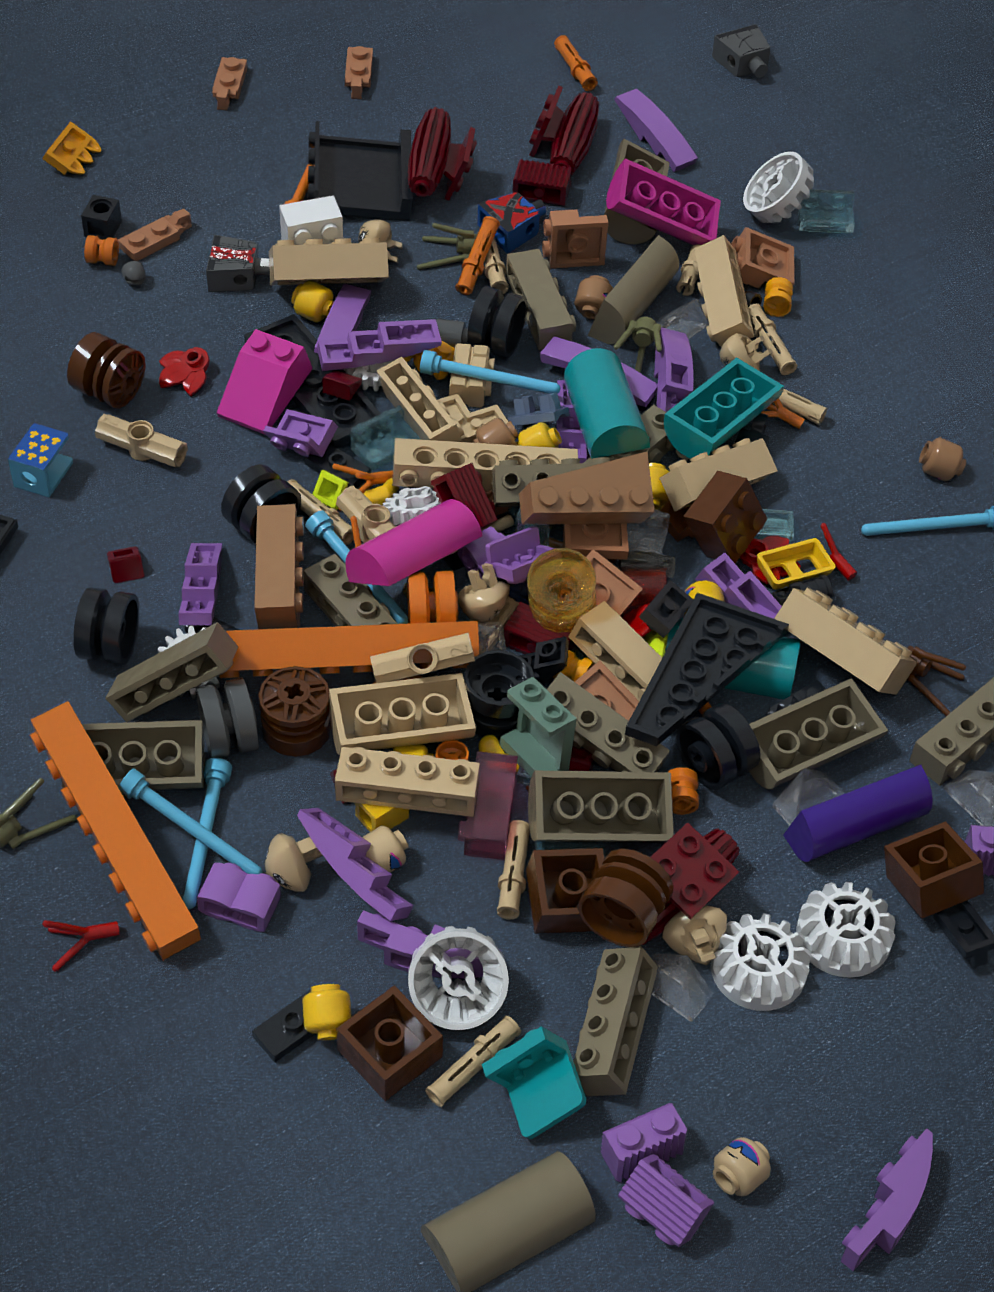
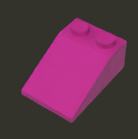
[217,329,313,435]

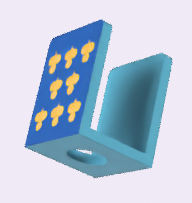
[8,423,73,498]

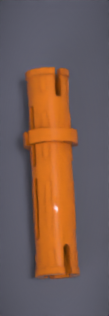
[554,35,598,91]
[455,216,500,295]

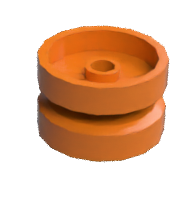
[407,571,458,624]

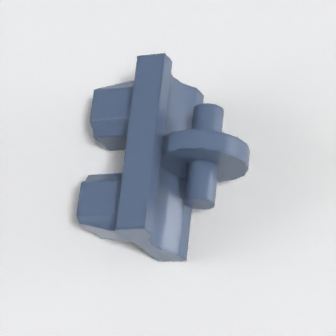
[508,392,570,429]

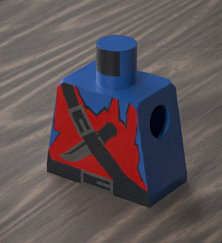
[477,192,546,253]

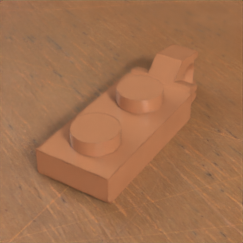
[345,46,373,99]
[212,57,248,110]
[118,209,192,261]

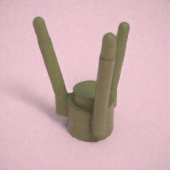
[417,223,477,270]
[614,317,662,373]
[0,778,77,849]

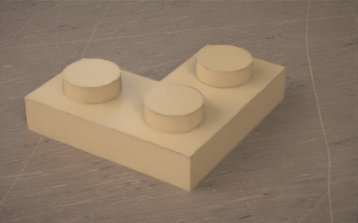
[437,393,508,443]

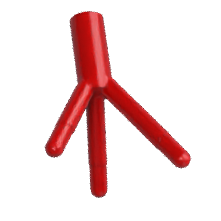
[821,523,857,581]
[42,920,119,972]

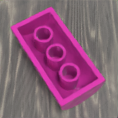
[606,158,721,245]
[345,499,483,586]

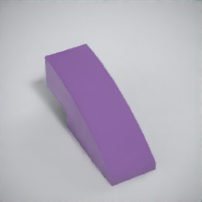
[695,553,782,619]

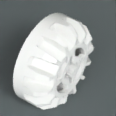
[743,152,814,223]
[796,882,896,978]
[711,913,811,1011]
[408,926,509,1030]

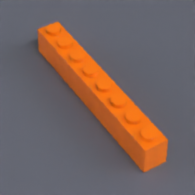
[219,621,479,678]
[30,701,201,960]

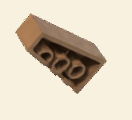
[519,451,655,525]
[255,504,304,629]

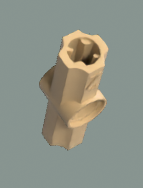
[95,414,188,467]
[336,486,396,543]
[370,633,475,683]

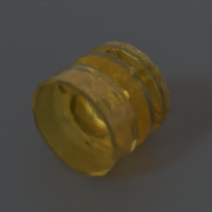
[527,548,596,632]

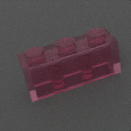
[458,751,518,860]

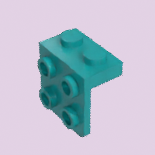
[482,1026,586,1139]

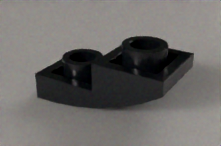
[519,637,569,683]

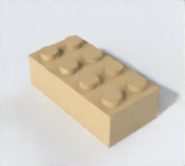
[269,238,389,285]
[774,587,918,695]

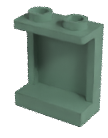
[500,677,577,777]

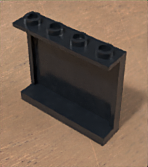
[307,121,413,221]

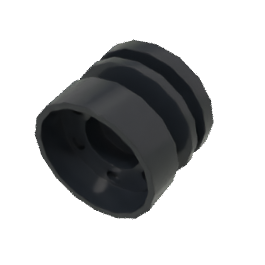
[464,650,535,740]

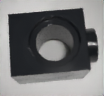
[81,195,122,240]

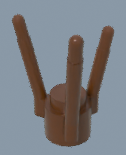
[907,645,966,716]

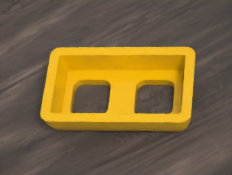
[757,538,836,590]

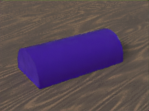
[783,765,933,862]

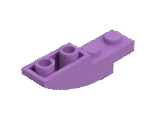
[654,327,693,412]
[357,910,502,979]
[841,1128,933,1271]

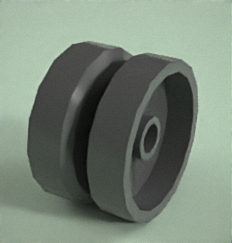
[195,677,259,758]

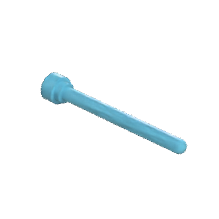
[420,350,560,394]
[861,506,994,536]
[305,510,409,624]
[183,758,232,909]
[118,768,263,875]

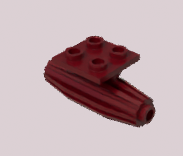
[529,85,600,176]
[408,107,477,201]
[642,822,740,945]

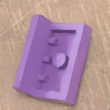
[263,409,338,457]
[485,526,563,584]

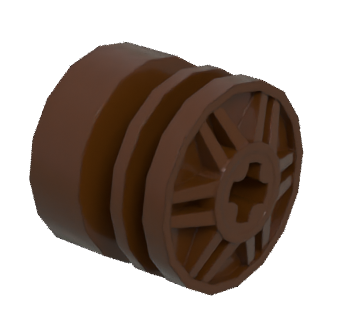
[67,332,146,408]
[259,666,332,757]
[578,849,674,947]

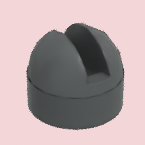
[121,261,146,286]

